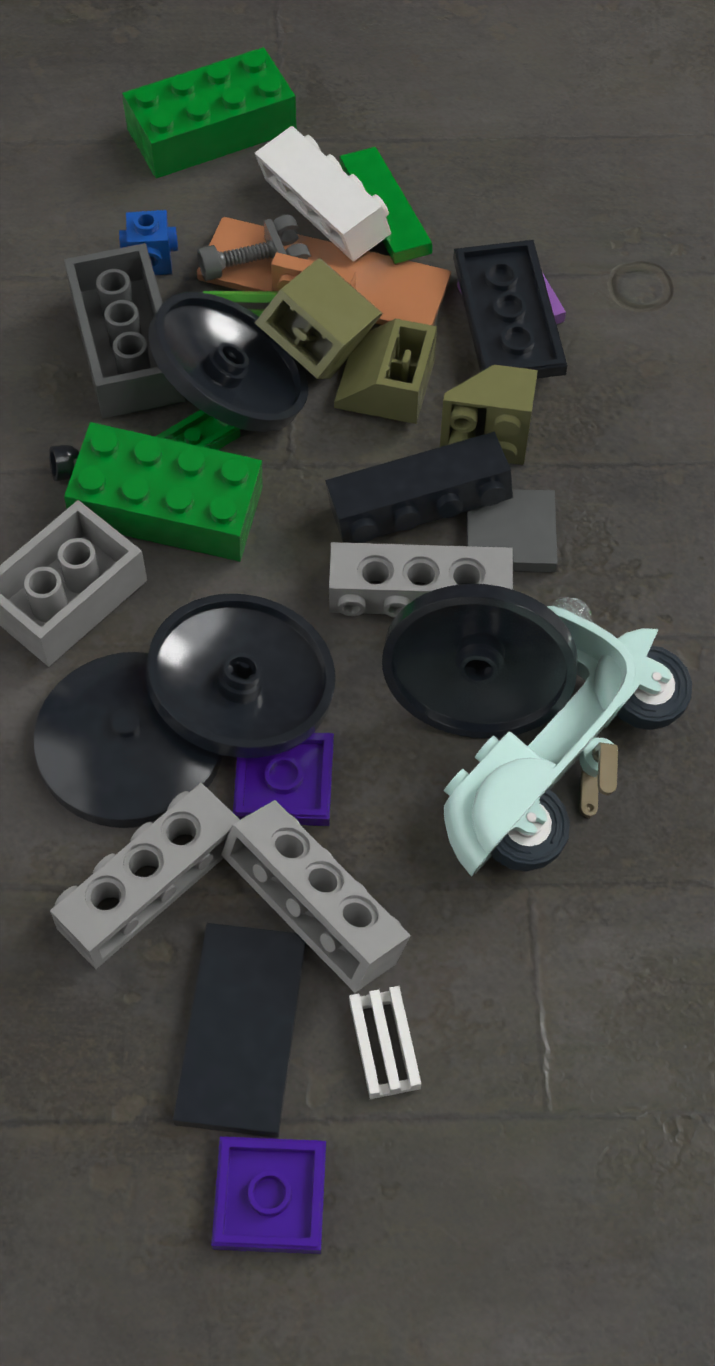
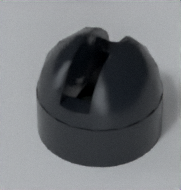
[49,445,79,481]

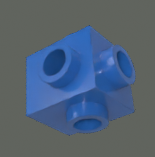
[119,210,178,275]

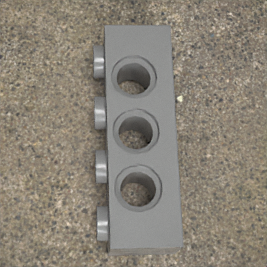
[329,542,513,617]
[50,783,240,969]
[221,800,411,993]

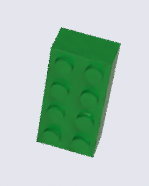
[122,47,297,179]
[64,422,263,562]

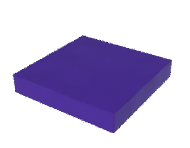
[233,732,334,826]
[211,1136,326,1254]

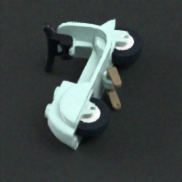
[444,597,692,877]

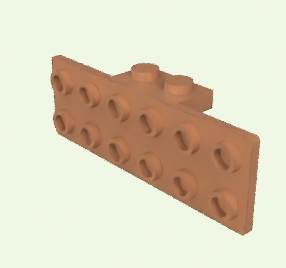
[197,217,451,326]

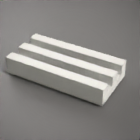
[349,986,421,1099]

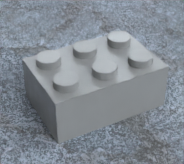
[0,500,147,667]

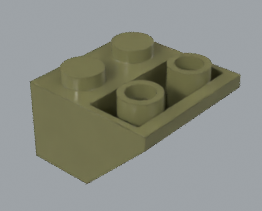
[255,258,383,379]
[334,319,437,424]
[440,365,538,465]

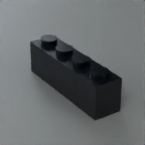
[325,431,513,543]

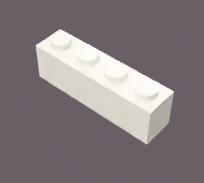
[255,126,391,262]

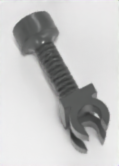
[197,215,312,281]

